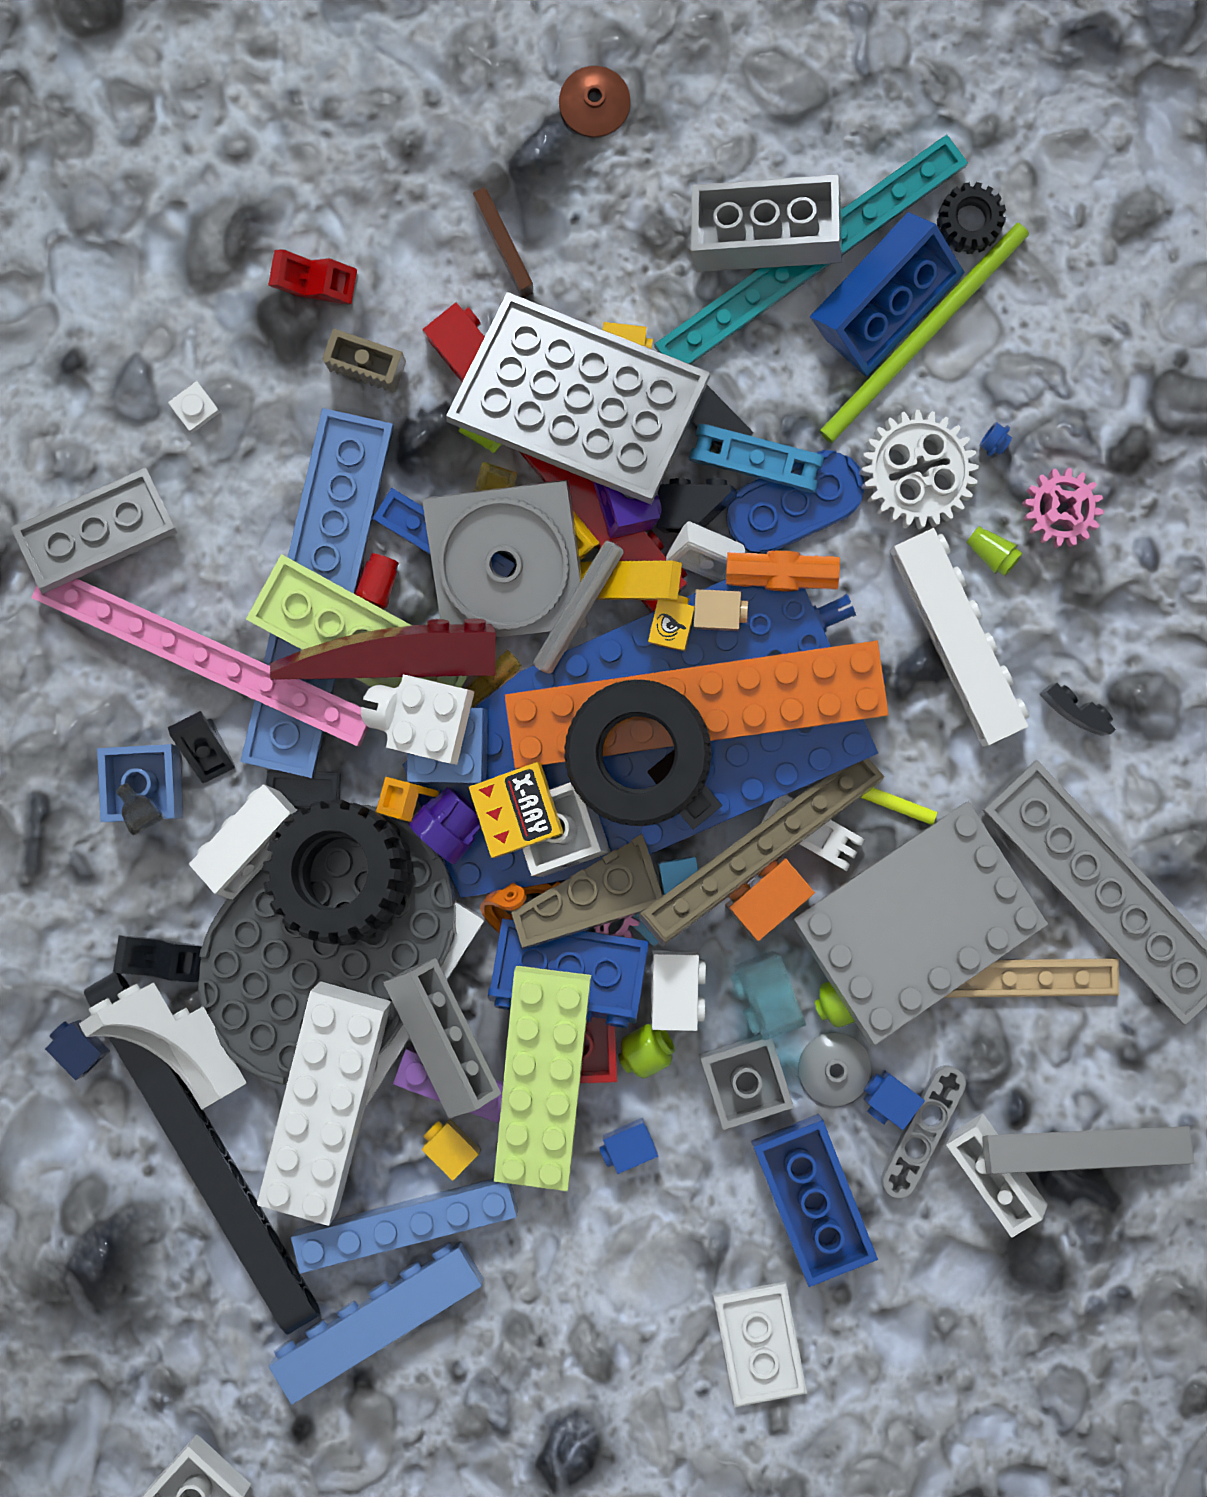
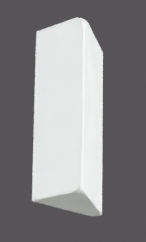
[666,521,745,583]

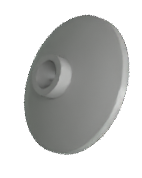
[798,1032,871,1106]

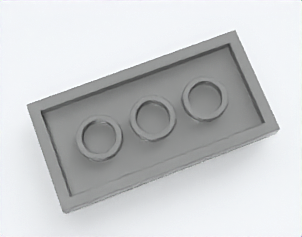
[11,467,177,594]

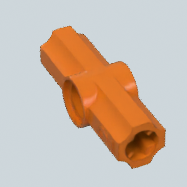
[726,551,840,591]

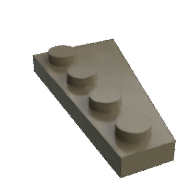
[511,833,663,950]

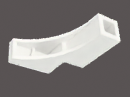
[79,982,247,1110]

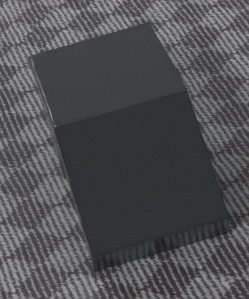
[113,935,202,982]

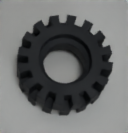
[937,182,1006,254]

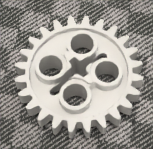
[859,410,979,529]

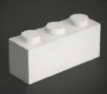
[189,784,297,900]
[946,1113,1048,1238]

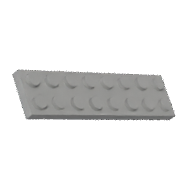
[982,760,1207,1025]

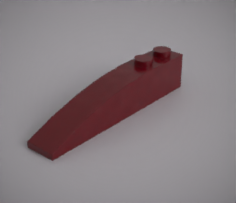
[270,619,496,680]

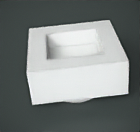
[168,381,221,434]

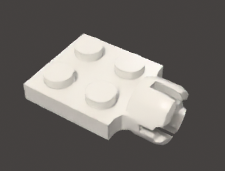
[361,674,475,765]

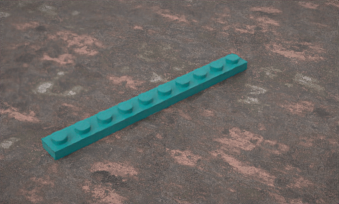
[654,134,968,365]

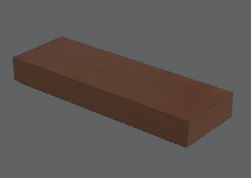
[473,187,534,298]

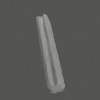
[533,541,623,674]

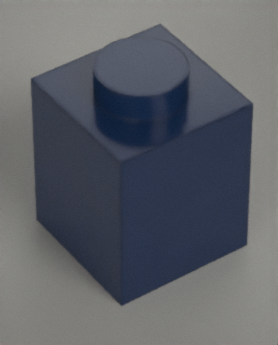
[45,1020,110,1081]

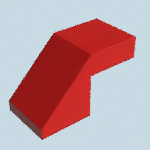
[268,249,357,305]

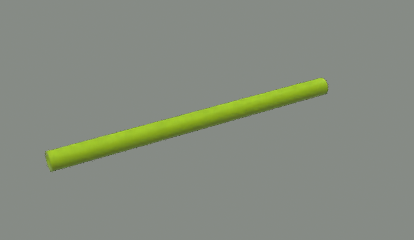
[819,223,1029,443]

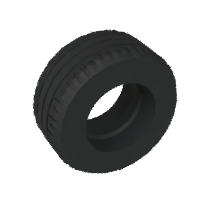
[564,679,712,826]

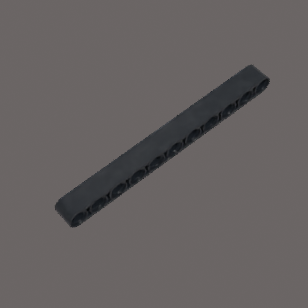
[84,972,321,1335]

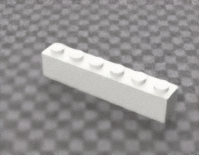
[889,528,1029,747]

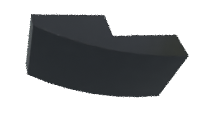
[1039,682,1116,736]

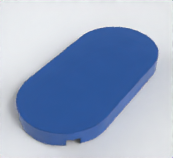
[726,450,865,554]

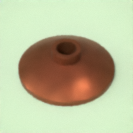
[559,66,631,138]

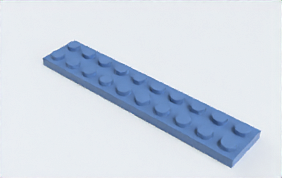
[240,408,394,778]

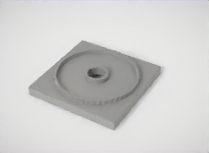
[422,480,589,638]

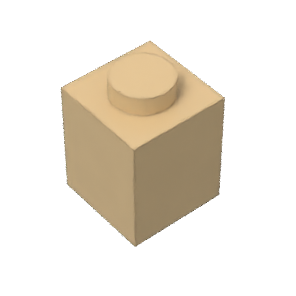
[694,589,748,631]

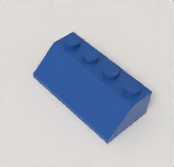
[810,212,965,376]

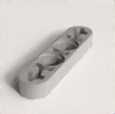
[881,1065,966,1199]

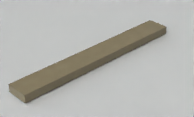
[638,758,885,946]

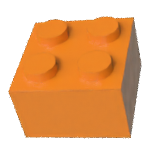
[725,858,815,941]

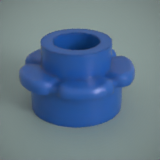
[979,422,1012,456]

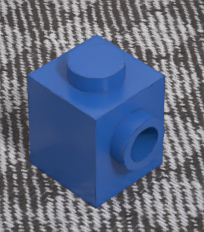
[863,1070,925,1130]

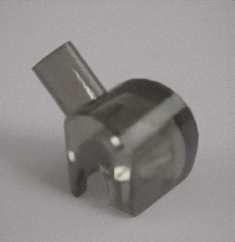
[116,783,166,836]

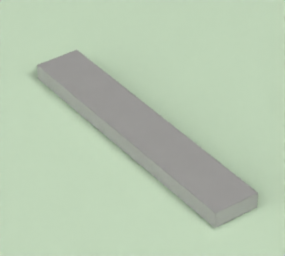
[982,1126,1195,1175]

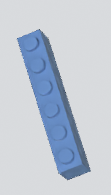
[291,1178,518,1274]
[268,1241,484,1405]

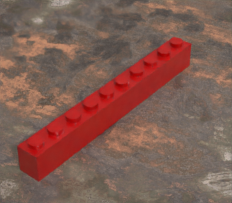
[422,302,687,613]

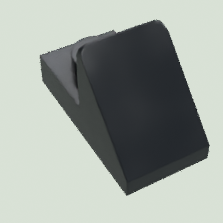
[168,711,235,783]

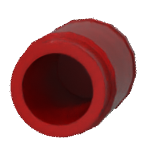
[355,553,399,610]

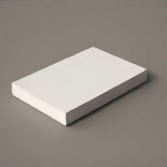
[713,1281,807,1407]

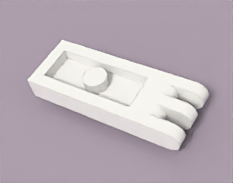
[761,795,865,871]

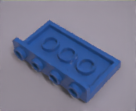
[487,918,649,1028]

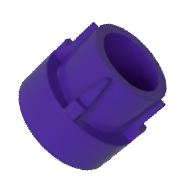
[408,786,481,864]

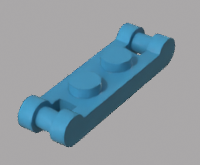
[689,424,824,493]

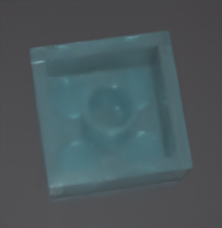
[730,950,806,1041]

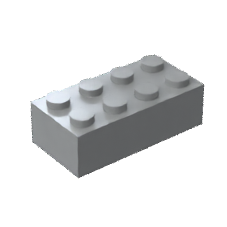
[691,175,842,272]

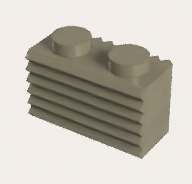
[322,328,406,394]

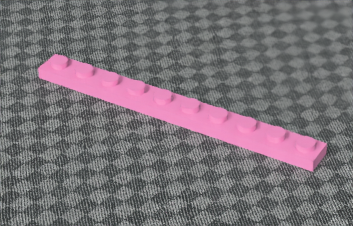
[31,579,369,747]

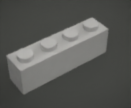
[383,958,501,1118]

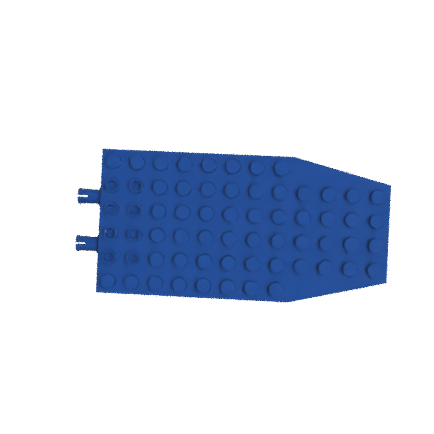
[402,579,886,898]

